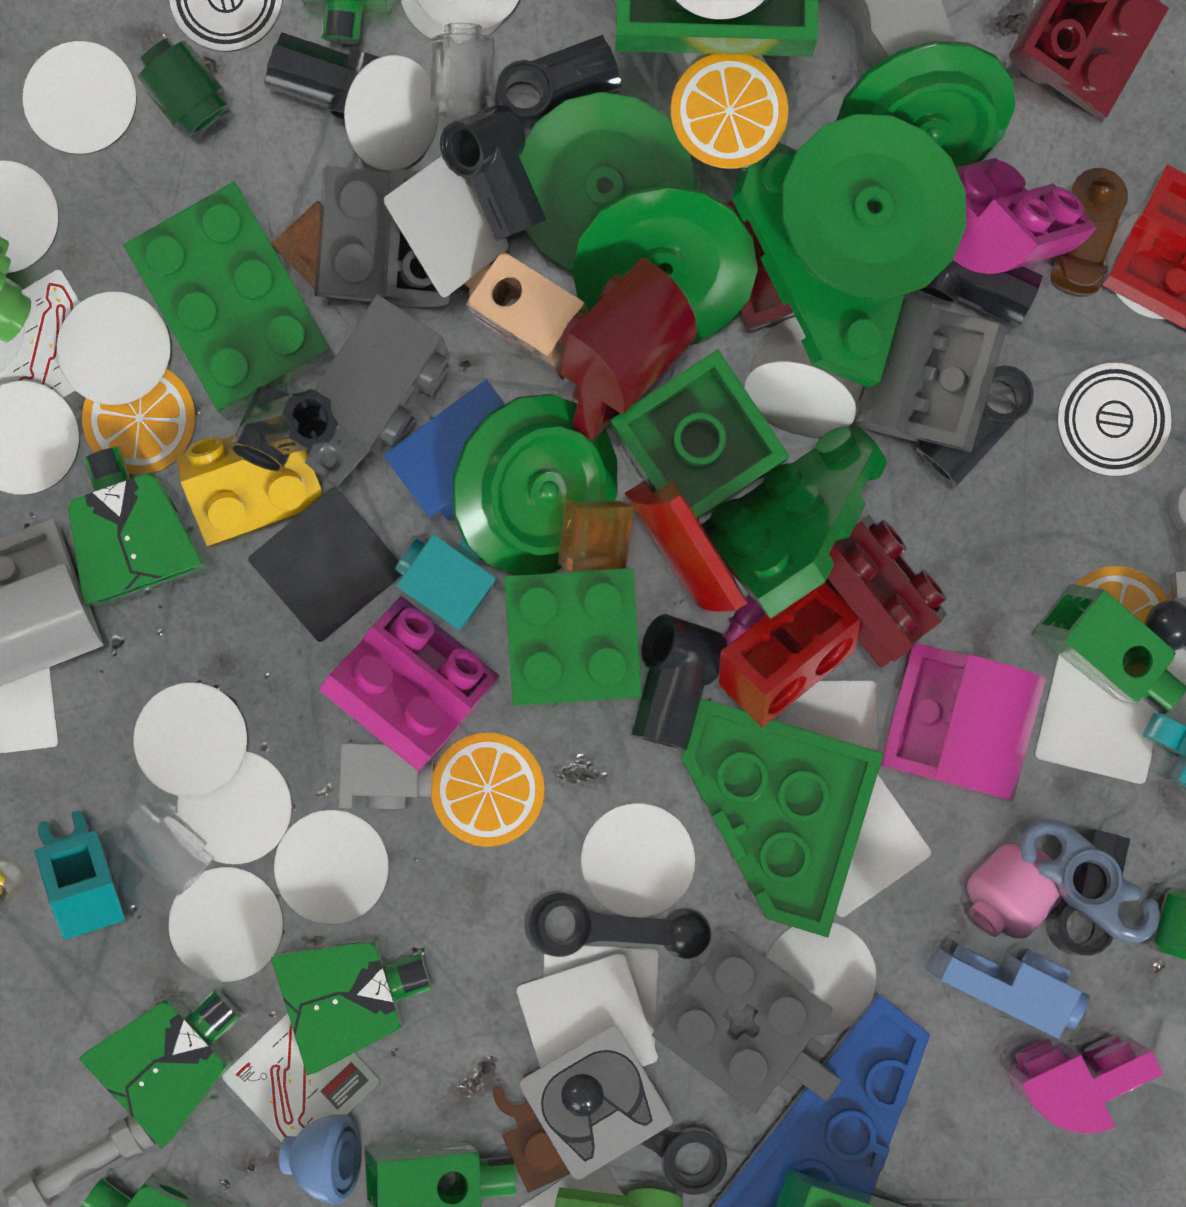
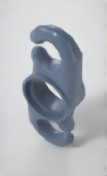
[1019,818,1161,943]

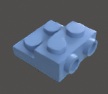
[927,944,1090,1039]

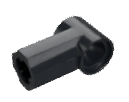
[264,32,380,121]
[493,34,622,129]
[440,105,546,241]
[919,236,1043,327]
[916,365,1034,486]
[230,387,338,472]
[631,614,727,750]
[1047,826,1130,956]

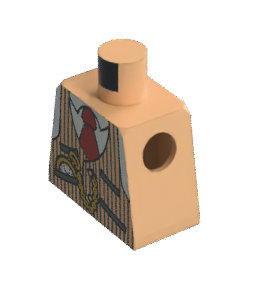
[458,252,589,381]

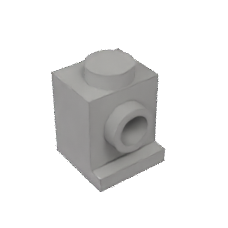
[339,743,433,809]

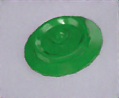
[836,41,1015,168]
[519,92,697,272]
[782,114,966,300]
[572,185,758,343]
[452,394,617,576]

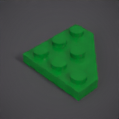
[732,142,904,388]
[701,422,888,619]
[681,698,884,938]

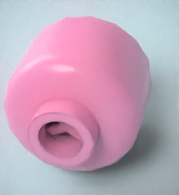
[967,844,1062,938]

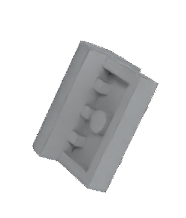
[0,518,103,686]

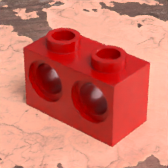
[719,582,861,728]

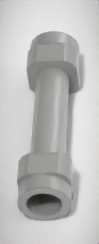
[3,1115,157,1207]

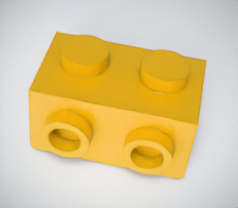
[177,435,324,546]

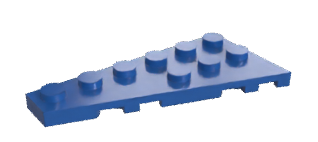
[711,993,930,1207]

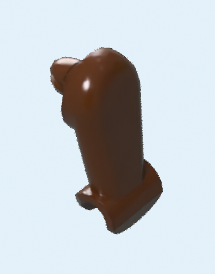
[1050,168,1128,296]

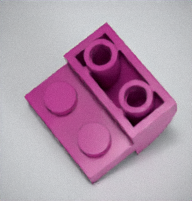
[953,158,1097,274]
[318,596,499,772]
[881,643,1046,801]
[1005,1034,1164,1133]

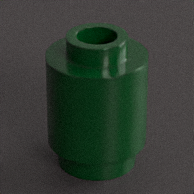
[136,38,229,136]

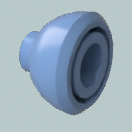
[279,1114,361,1205]

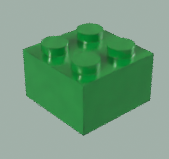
[610,349,790,520]
[504,568,642,706]

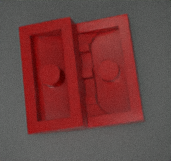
[1102,164,1186,329]
[625,480,747,612]

